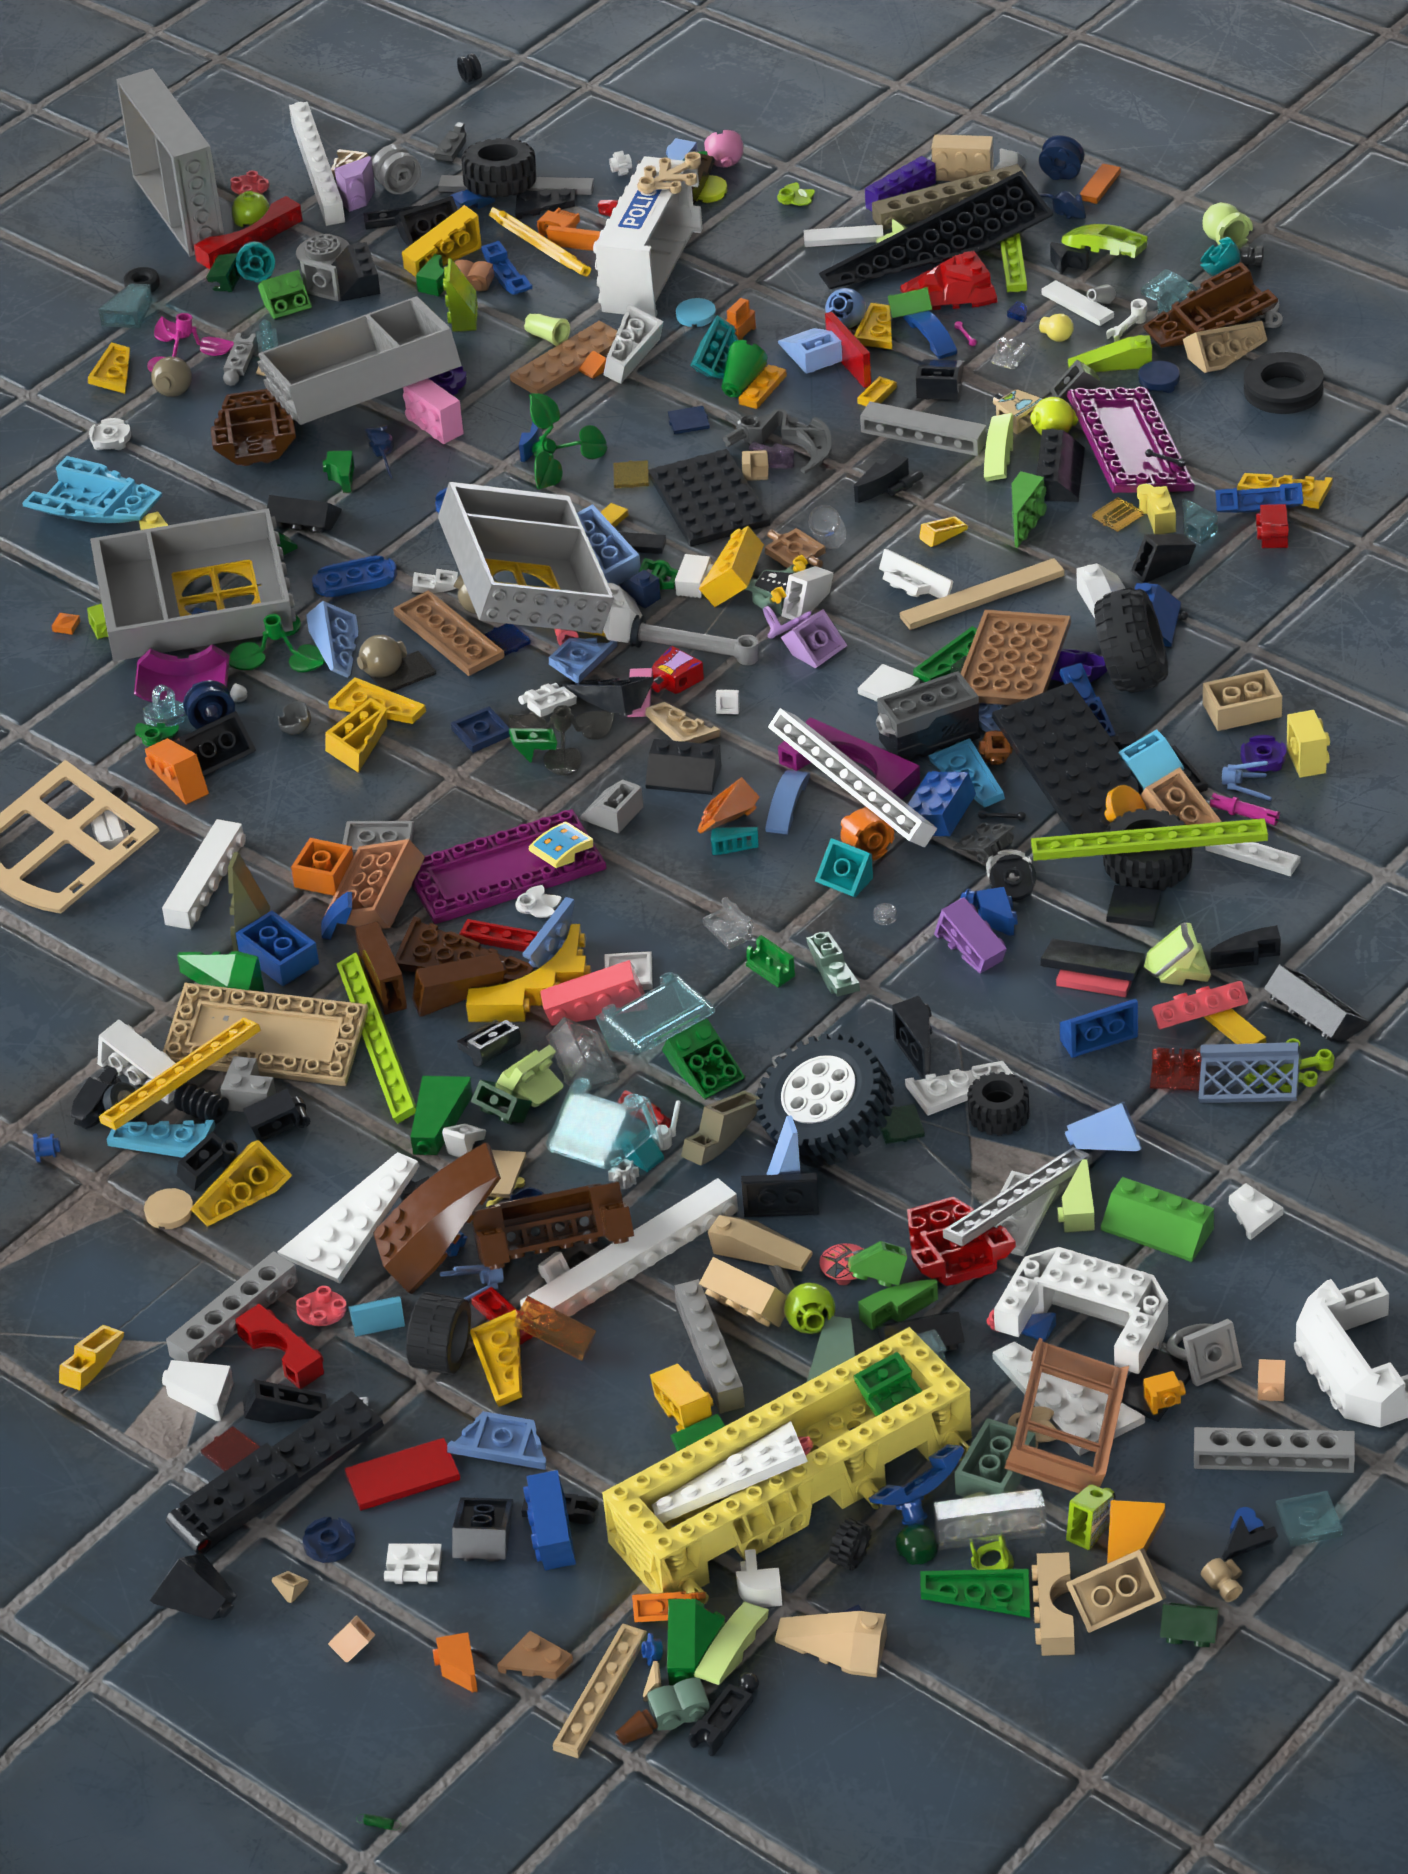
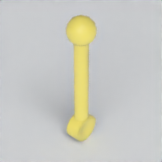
[486,1177,525,1207]

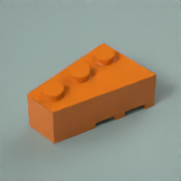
[145,738,209,804]

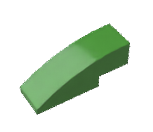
[858,1279,938,1330]

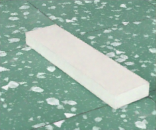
[804,225,884,247]
[1042,280,1114,326]
[1205,842,1300,876]

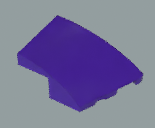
[1051,649,1107,682]

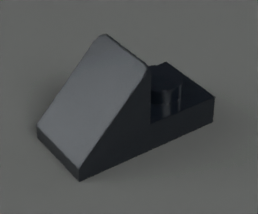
[1050,242,1089,275]
[1222,1516,1278,1561]

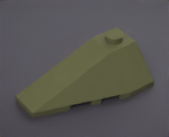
[228,852,271,951]

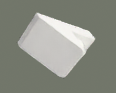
[994,149,1026,170]
[442,1124,486,1157]

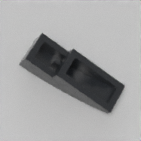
[854,453,909,503]
[1210,925,1281,970]

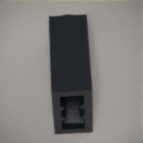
[1131,534,1196,583]

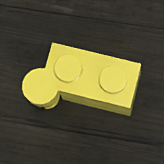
[1137,484,1176,534]

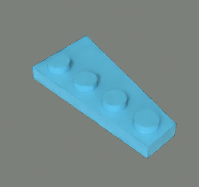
[107,1120,215,1158]

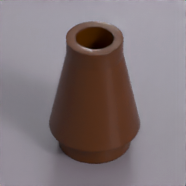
[615,1709,658,1746]

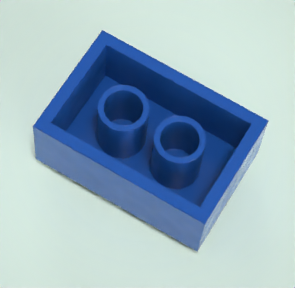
[908,771,976,836]
[236,910,319,986]
[523,1470,576,1570]

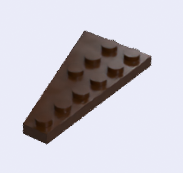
[395,916,534,984]

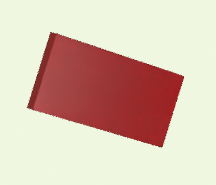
[825,311,871,388]
[345,1438,460,1511]

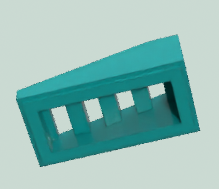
[711,827,759,855]

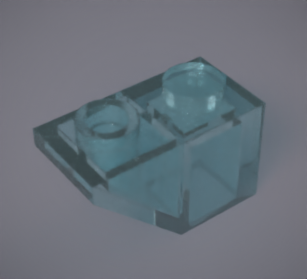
[1182,499,1218,545]

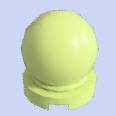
[1203,202,1253,249]

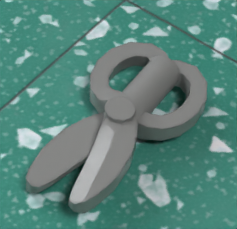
[1256,300,1283,328]

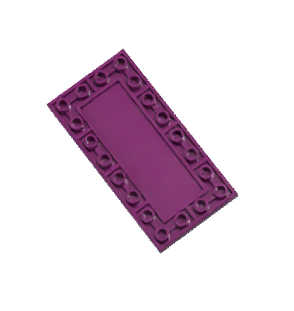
[1067,387,1195,493]
[412,809,607,924]

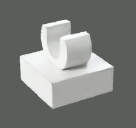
[716,690,739,714]
[537,1252,570,1284]

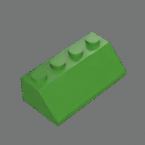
[1101,1177,1214,1262]

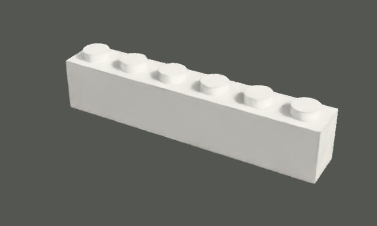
[162,819,246,930]

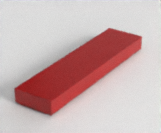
[459,919,538,952]

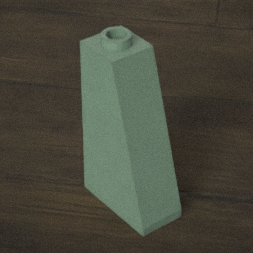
[807,1315,855,1382]

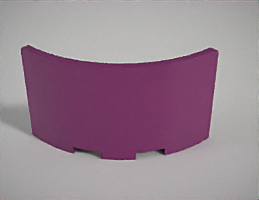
[134,644,230,707]

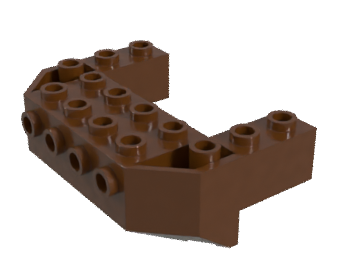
[472,1181,634,1270]

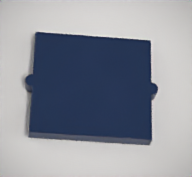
[668,406,710,434]

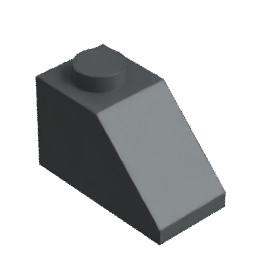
[1050,360,1101,401]

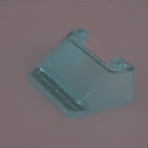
[595,972,716,1053]
[546,1077,658,1169]

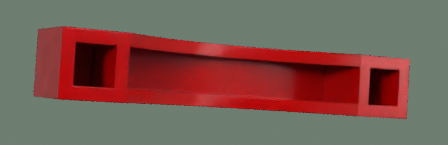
[194,196,303,269]

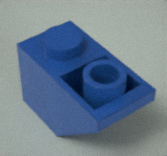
[977,887,1018,936]

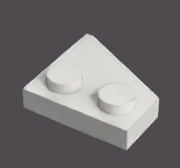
[1229,1183,1283,1240]

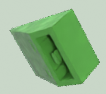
[1012,471,1047,548]

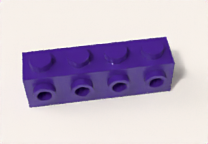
[865,156,936,211]

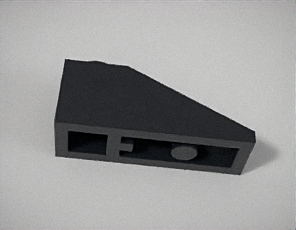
[243,1379,328,1423]

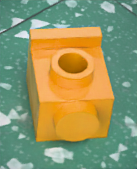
[1144,1371,1186,1415]

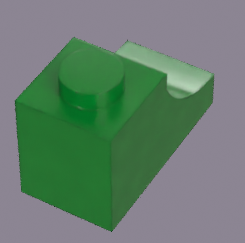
[416,254,445,297]
[323,451,355,493]

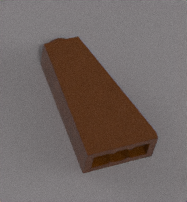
[412,953,507,1017]

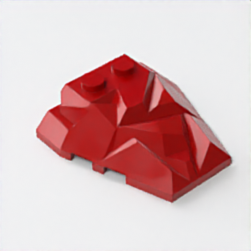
[900,251,997,310]
[907,1196,1016,1286]

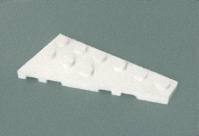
[993,1342,1145,1456]
[652,1421,808,1523]

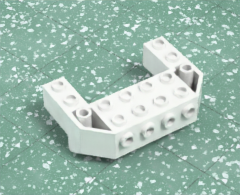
[994,1247,1168,1374]
[1294,1277,1408,1427]

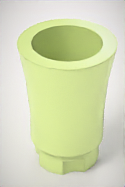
[524,314,570,346]

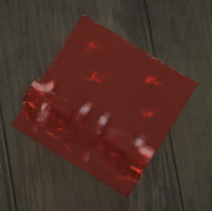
[1150,1047,1202,1091]

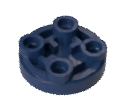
[1138,361,1180,393]

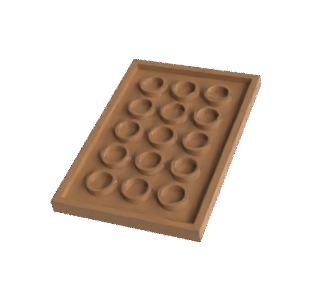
[961,610,1071,706]

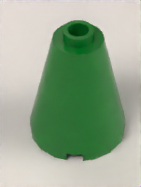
[721,340,768,397]

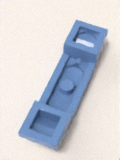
[765,770,810,835]

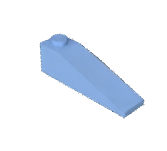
[767,1115,801,1175]

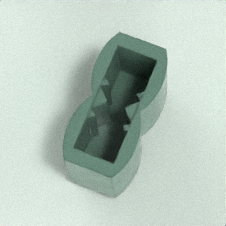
[647,1678,710,1730]

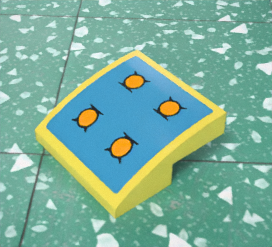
[529,822,593,868]

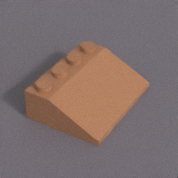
[325,839,425,929]

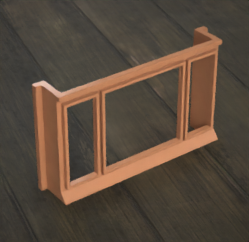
[1005,1338,1129,1493]

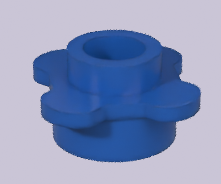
[641,1633,663,1666]

